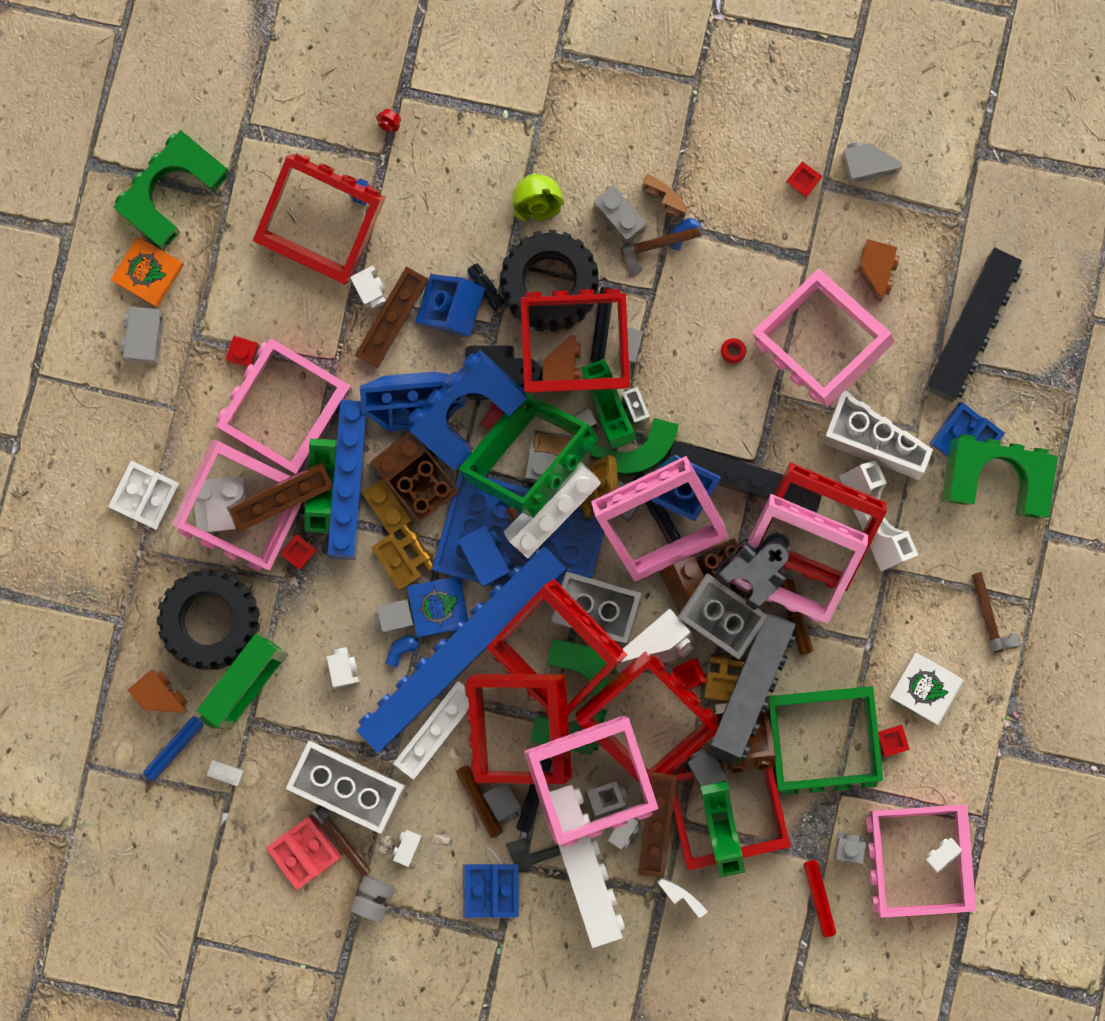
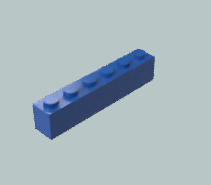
[328,400,368,561]

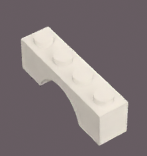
[839,460,918,571]
[504,461,601,558]

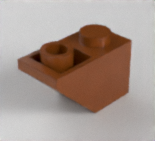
[858,239,900,301]
[543,335,581,381]
[128,669,188,713]

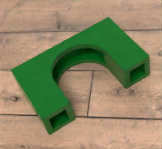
[113,130,230,251]
[942,434,1058,519]
[530,638,616,755]

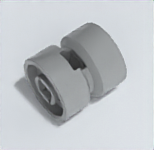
[350,875,395,923]

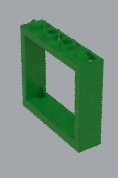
[459,393,598,518]
[196,633,288,729]
[767,686,883,795]

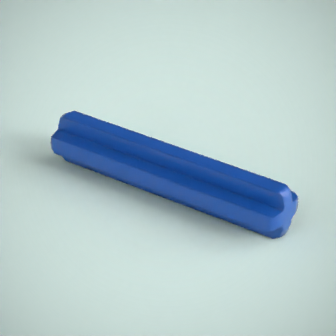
[143,716,204,781]

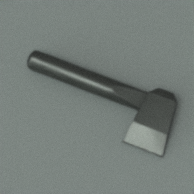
[506,837,562,872]

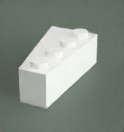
[822,390,933,480]

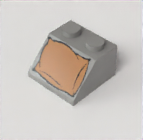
[526,430,582,483]

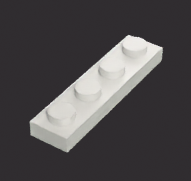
[393,681,469,780]

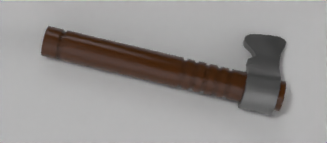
[621,227,702,276]
[972,572,1021,654]
[312,806,371,877]

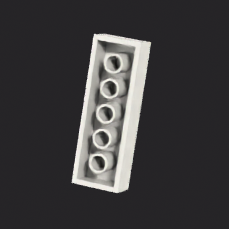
[550,785,626,948]

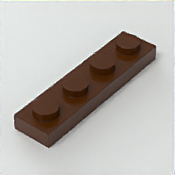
[355,266,429,369]
[226,463,333,532]
[638,772,677,878]

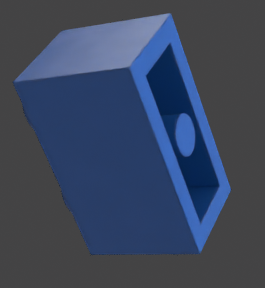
[458,525,513,588]

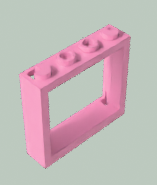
[752,268,894,407]
[216,338,352,475]
[171,440,302,572]
[591,456,729,582]
[731,494,868,624]
[524,716,658,847]
[866,804,976,918]

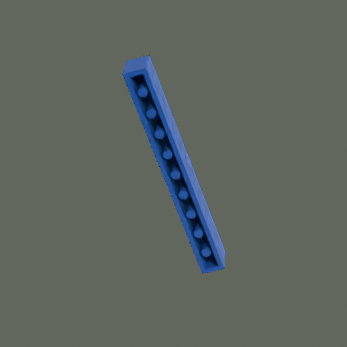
[356,546,567,753]

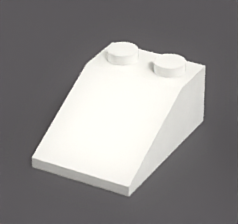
[615,609,696,674]

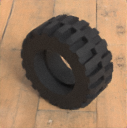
[500,230,599,333]
[157,569,260,670]

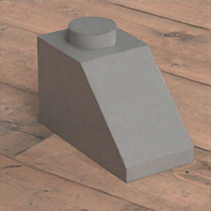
[842,142,902,184]

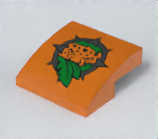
[111,236,184,308]

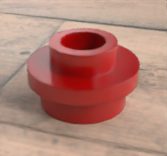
[376,109,401,132]
[720,338,747,364]

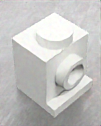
[350,266,386,309]
[327,647,361,688]

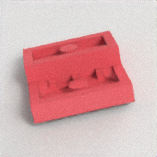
[266,815,342,891]

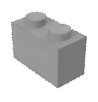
[593,184,647,244]
[120,306,164,364]

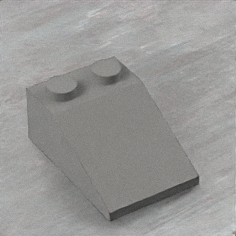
[551,572,642,645]
[678,574,768,659]

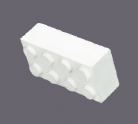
[286,741,405,834]

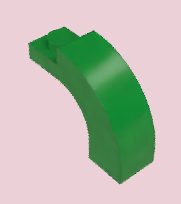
[581,359,637,449]
[590,418,679,476]
[305,438,337,533]
[701,781,745,878]

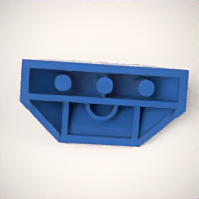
[360,371,465,431]

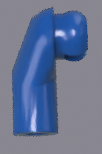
[668,218,701,251]
[385,635,419,667]

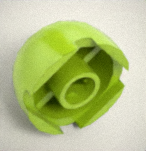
[512,173,564,222]

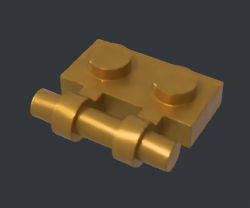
[580,455,618,520]
[371,524,434,591]
[704,653,746,702]

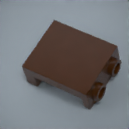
[715,699,776,774]

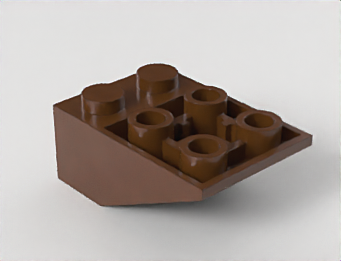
[370,431,460,523]
[659,538,742,614]

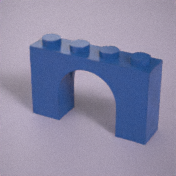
[407,350,527,471]

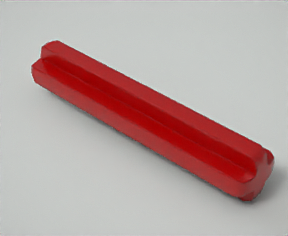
[804,860,837,938]

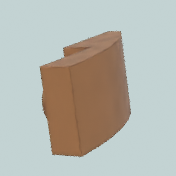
[642,173,687,218]

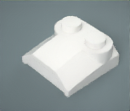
[194,477,250,533]

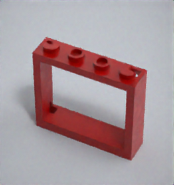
[252,153,386,285]
[520,289,630,393]
[759,462,887,592]
[486,579,628,716]
[576,651,718,782]
[465,674,573,785]
[671,761,791,871]

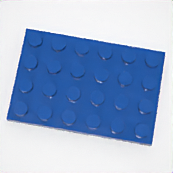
[432,471,604,601]

